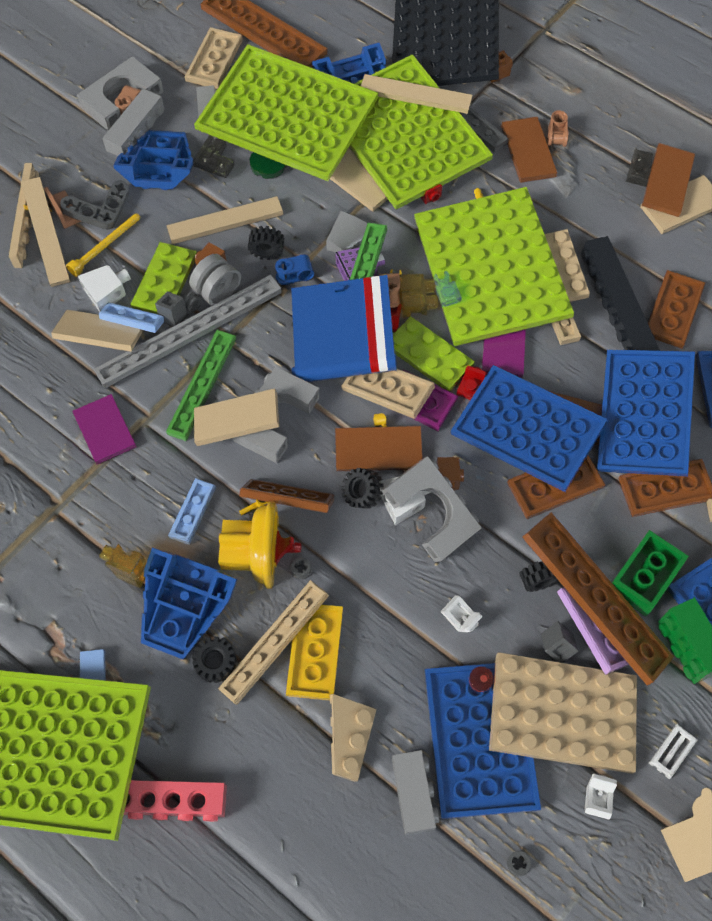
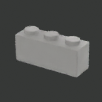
[392,750,439,835]

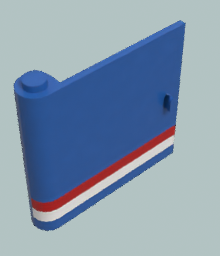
[291,275,397,382]

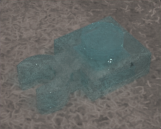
[434,271,462,307]

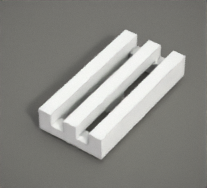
[649,724,698,779]

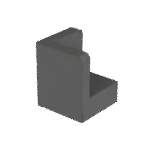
[155,291,188,327]
[541,621,578,663]

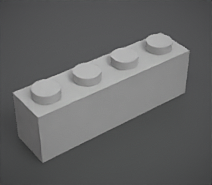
[102,89,164,156]

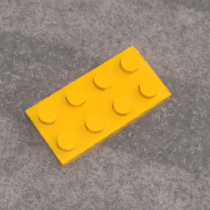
[286,605,343,701]

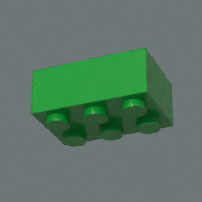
[612,530,689,617]
[658,597,712,684]

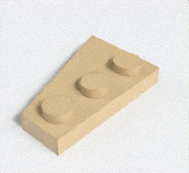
[330,694,376,782]

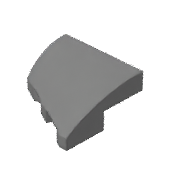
[326,211,367,253]

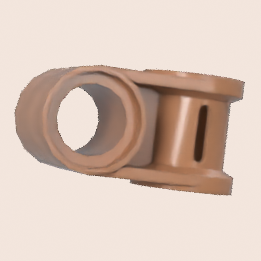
[115,85,141,115]
[547,110,568,147]
[379,273,400,308]

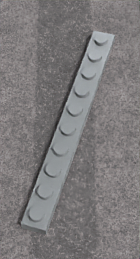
[93,275,282,388]

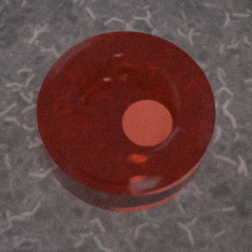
[469,666,494,692]

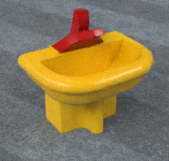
[218,501,302,589]

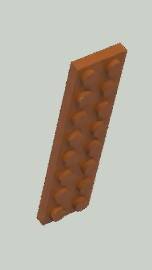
[200,0,328,68]
[522,512,674,686]

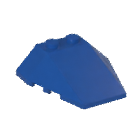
[312,42,386,84]
[114,130,193,190]
[141,548,237,660]

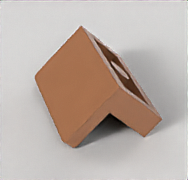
[44,187,82,229]

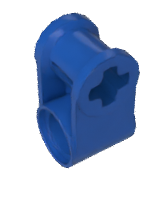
[275,255,314,285]

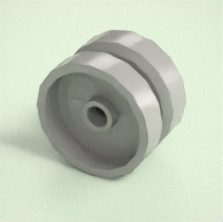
[189,254,241,306]

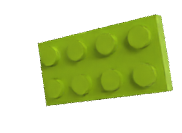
[130,242,197,314]
[393,316,475,392]

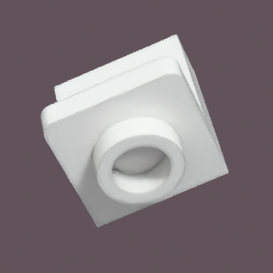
[441,595,482,633]
[585,774,617,820]

